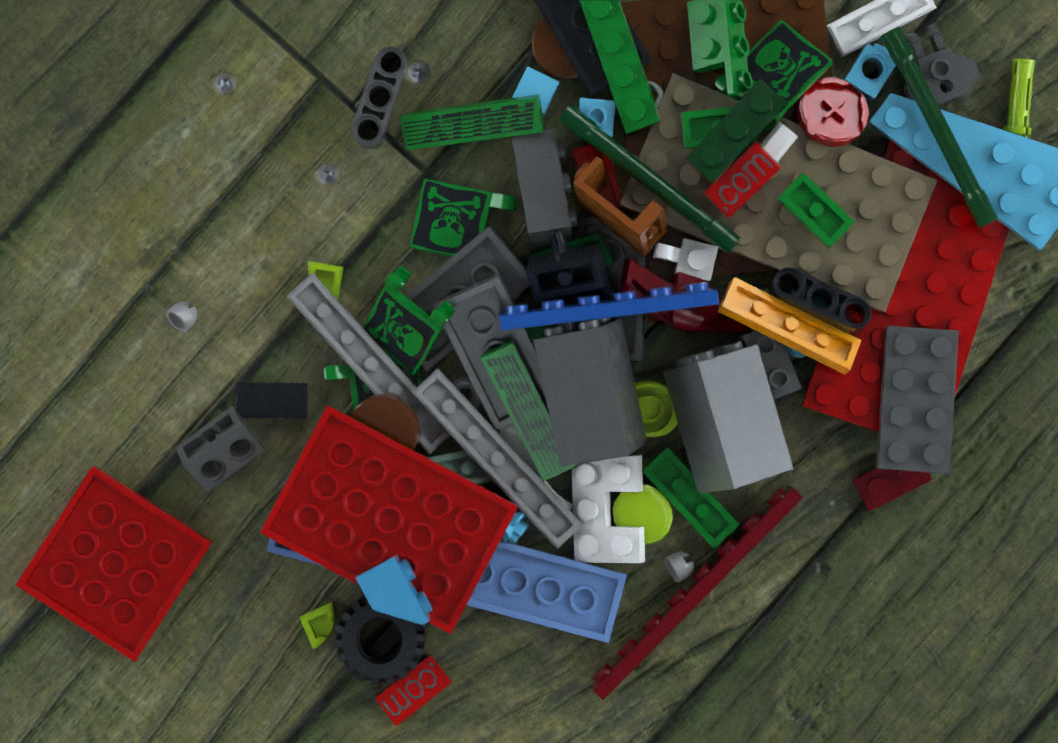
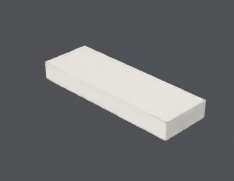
[827,0,937,58]

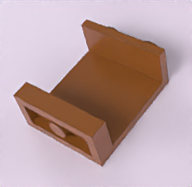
[573,156,667,257]

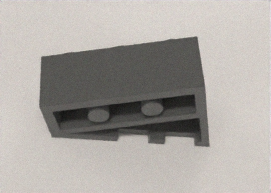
[511,128,578,252]

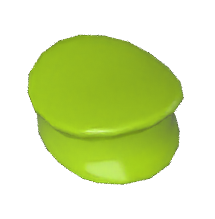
[635,380,678,438]
[613,484,673,545]

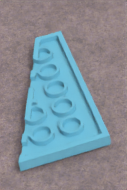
[868,93,1058,250]

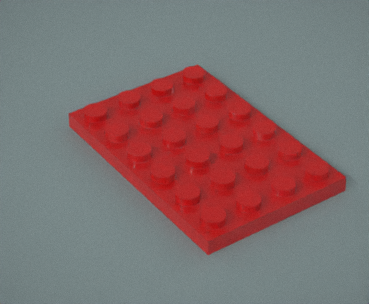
[260,405,518,634]

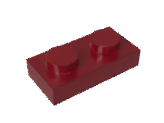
[852,467,932,512]

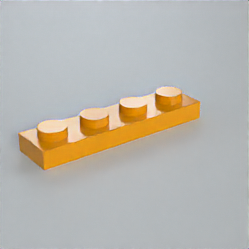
[717,277,861,375]

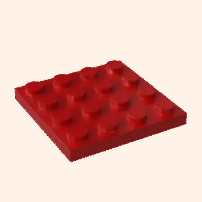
[16,465,213,662]

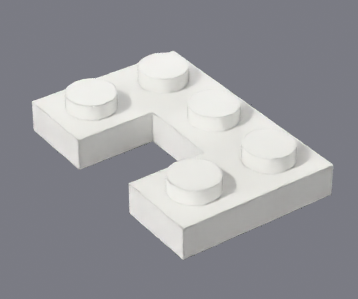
[572,455,645,563]

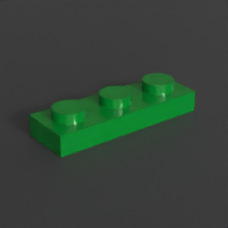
[642,446,740,548]

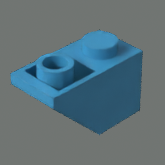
[356,555,433,625]

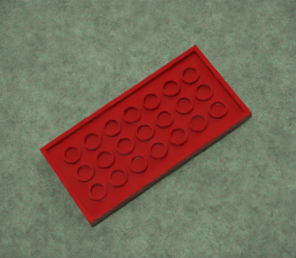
[801,139,1009,432]

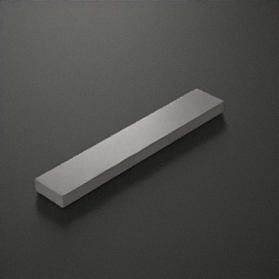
[286,273,450,454]
[412,369,583,549]

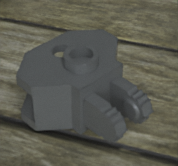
[902,23,980,106]

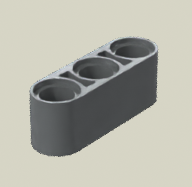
[352,46,408,149]

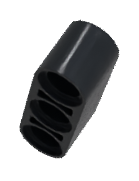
[768,267,872,336]

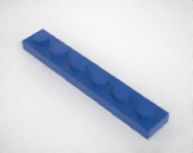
[499,282,719,331]

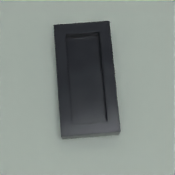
[236,383,308,418]

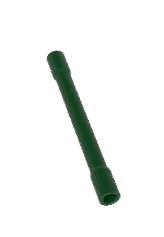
[881,26,999,228]
[558,104,741,254]

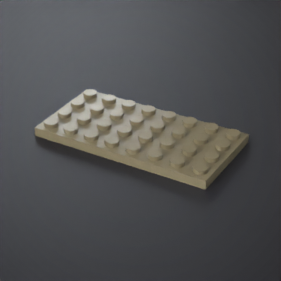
[619,73,937,313]

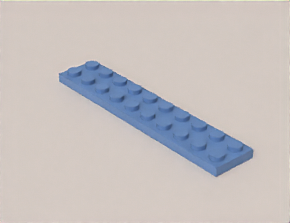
[266,482,627,643]

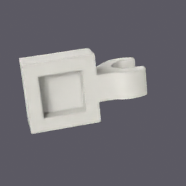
[652,238,718,281]

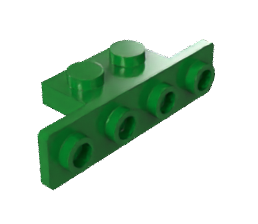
[687,0,753,101]

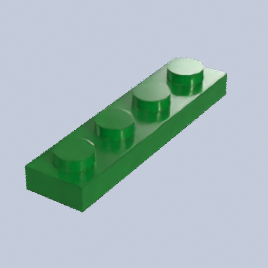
[580,0,662,134]

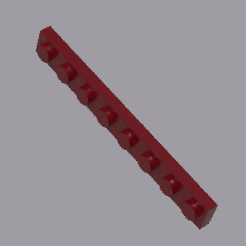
[592,486,803,700]

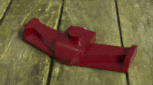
[619,258,750,333]

